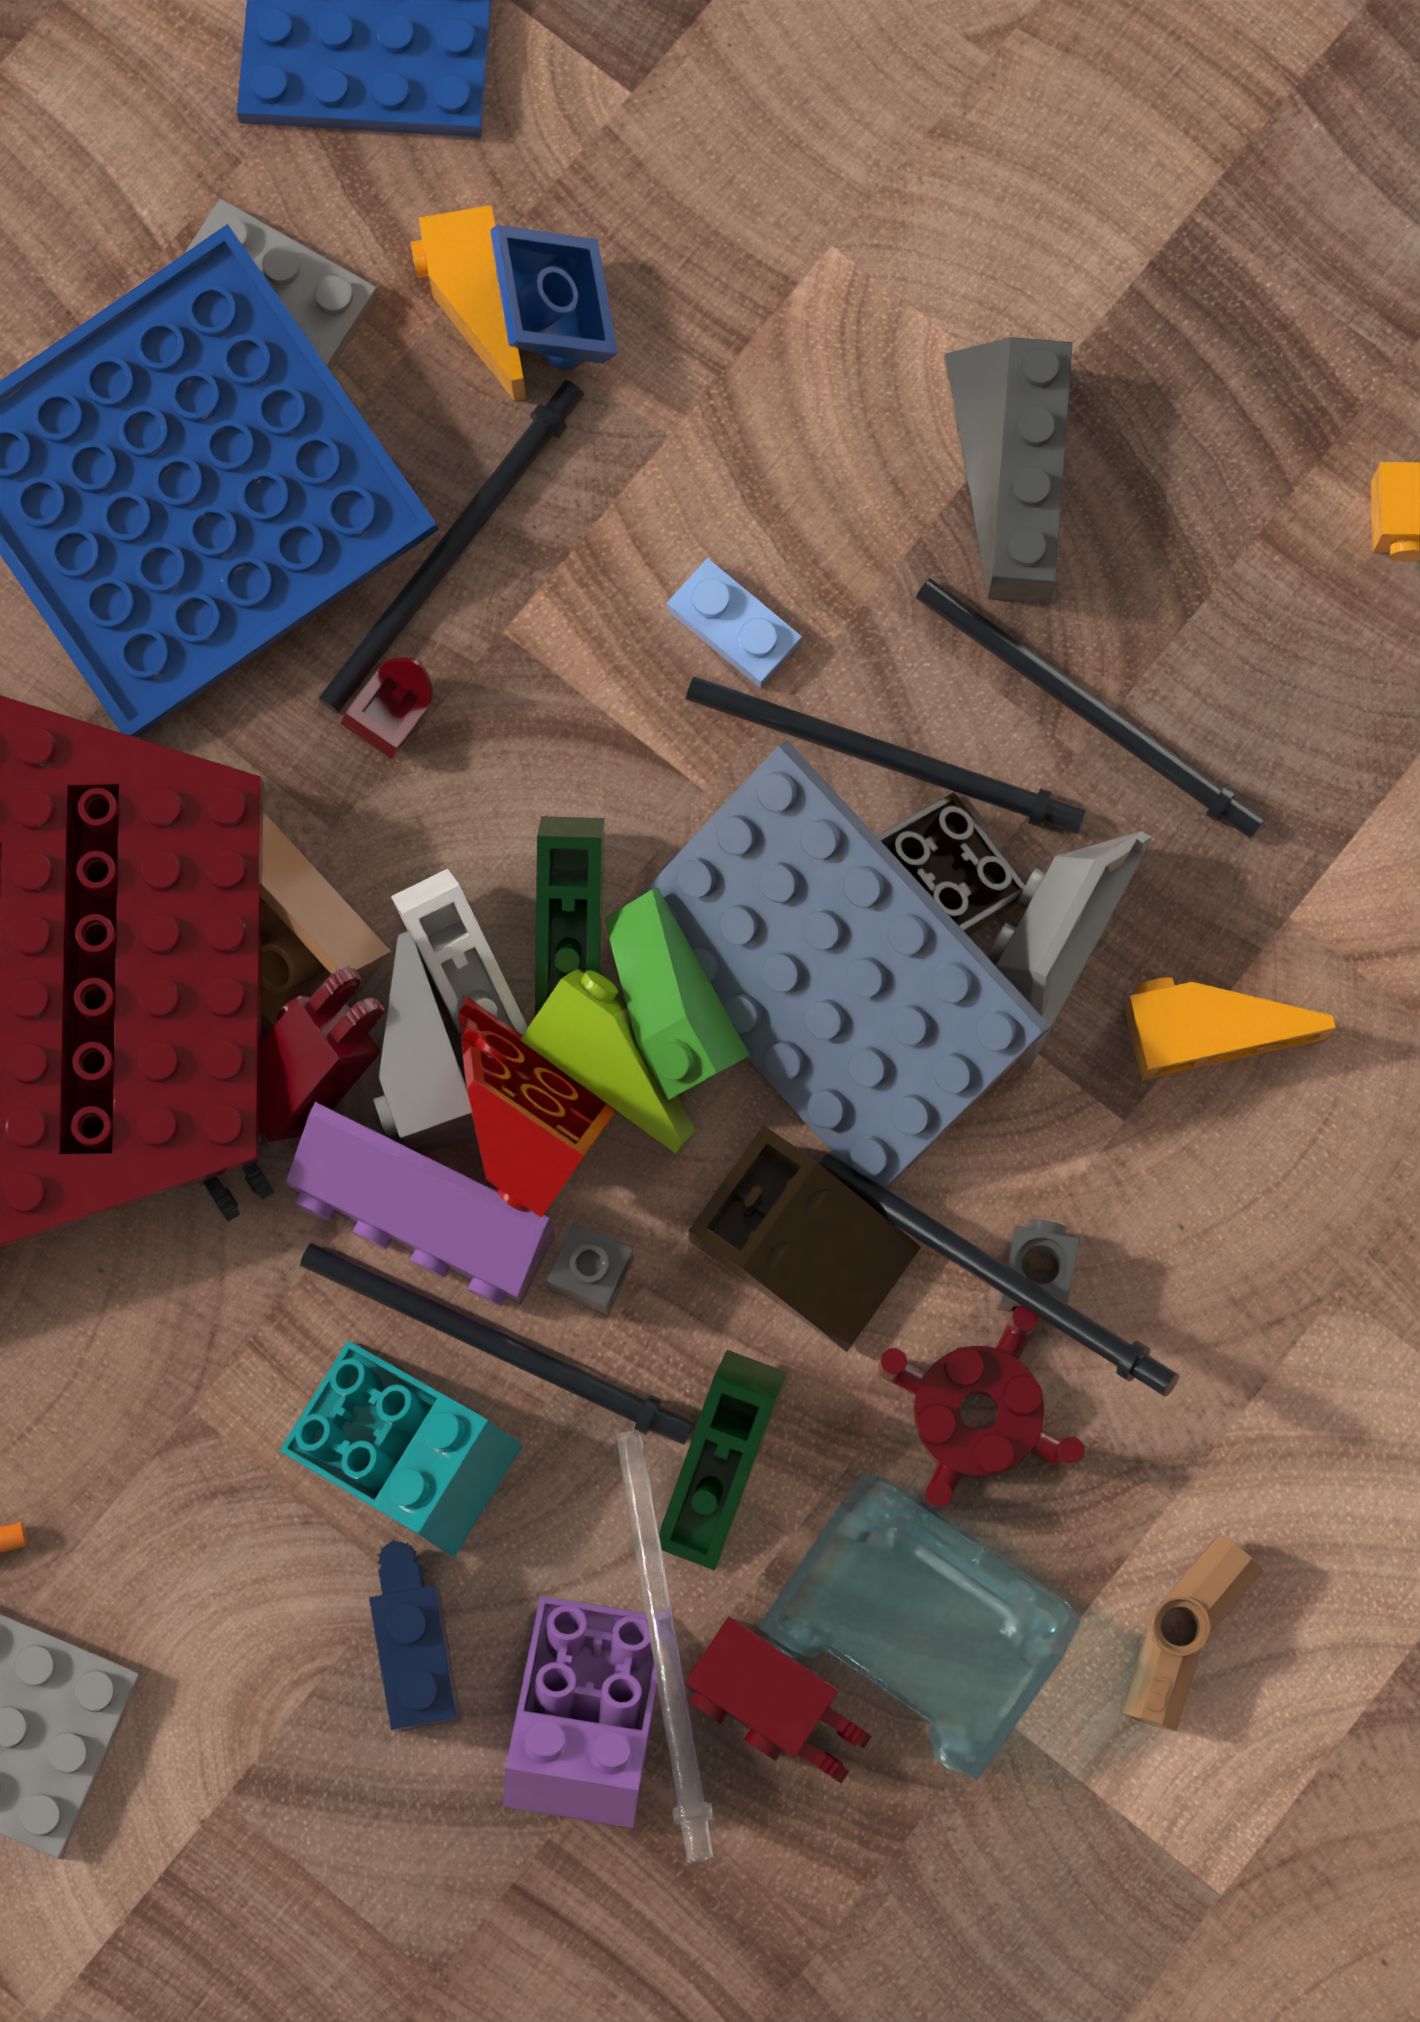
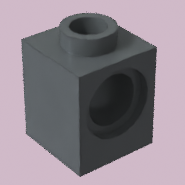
[997,1219,1080,1319]
[546,1222,634,1317]

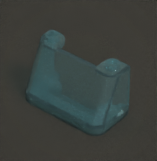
[758,1473,1080,1780]

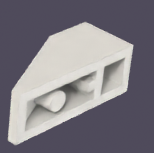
[391,869,528,1037]

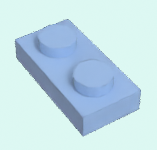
[666,558,802,689]

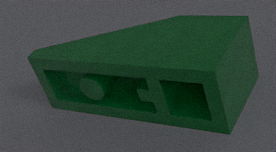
[535,816,605,1017]
[654,1350,788,1570]

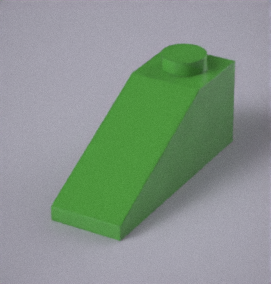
[604,887,750,1100]

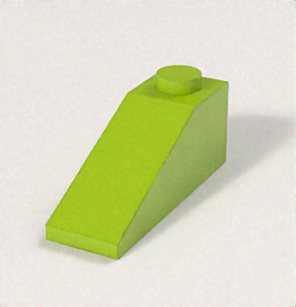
[520,968,696,1154]

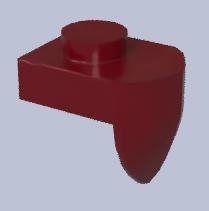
[340,657,433,759]

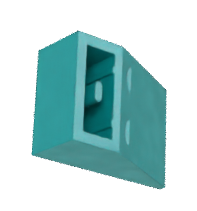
[279,1340,523,1557]

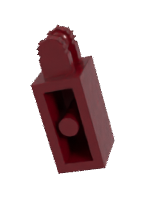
[259,965,385,1142]
[684,1616,872,1784]

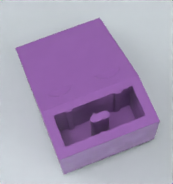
[503,1596,669,1828]

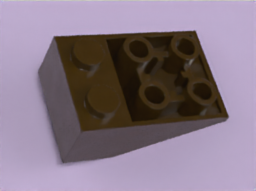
[876,792,1025,936]
[688,1125,921,1352]

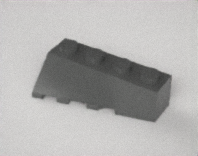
[944,337,1073,604]

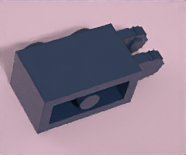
[369,1539,461,1732]

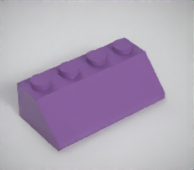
[286,1102,555,1307]

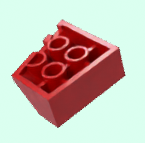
[457,995,617,1218]

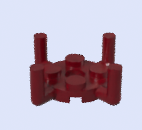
[878,1306,1084,1512]

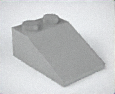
[373,931,477,1155]

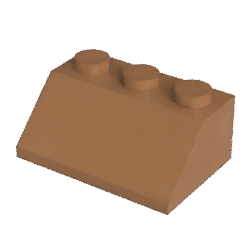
[261,814,391,1033]

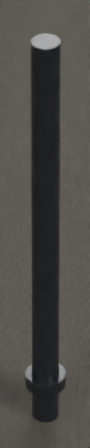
[318,380,584,714]
[916,578,1265,839]
[686,676,1086,834]
[819,1154,1179,1397]
[300,1243,695,1445]

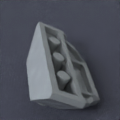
[989,831,1153,1069]

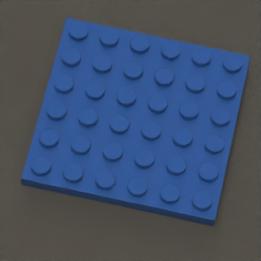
[0,224,439,738]

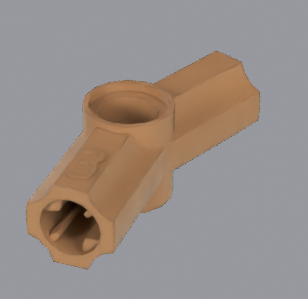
[1121,1533,1263,1732]

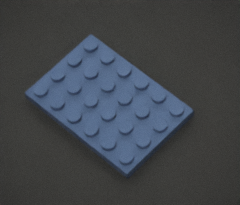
[636,742,1051,1189]

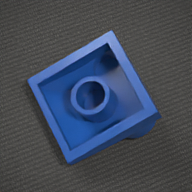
[490,225,618,370]

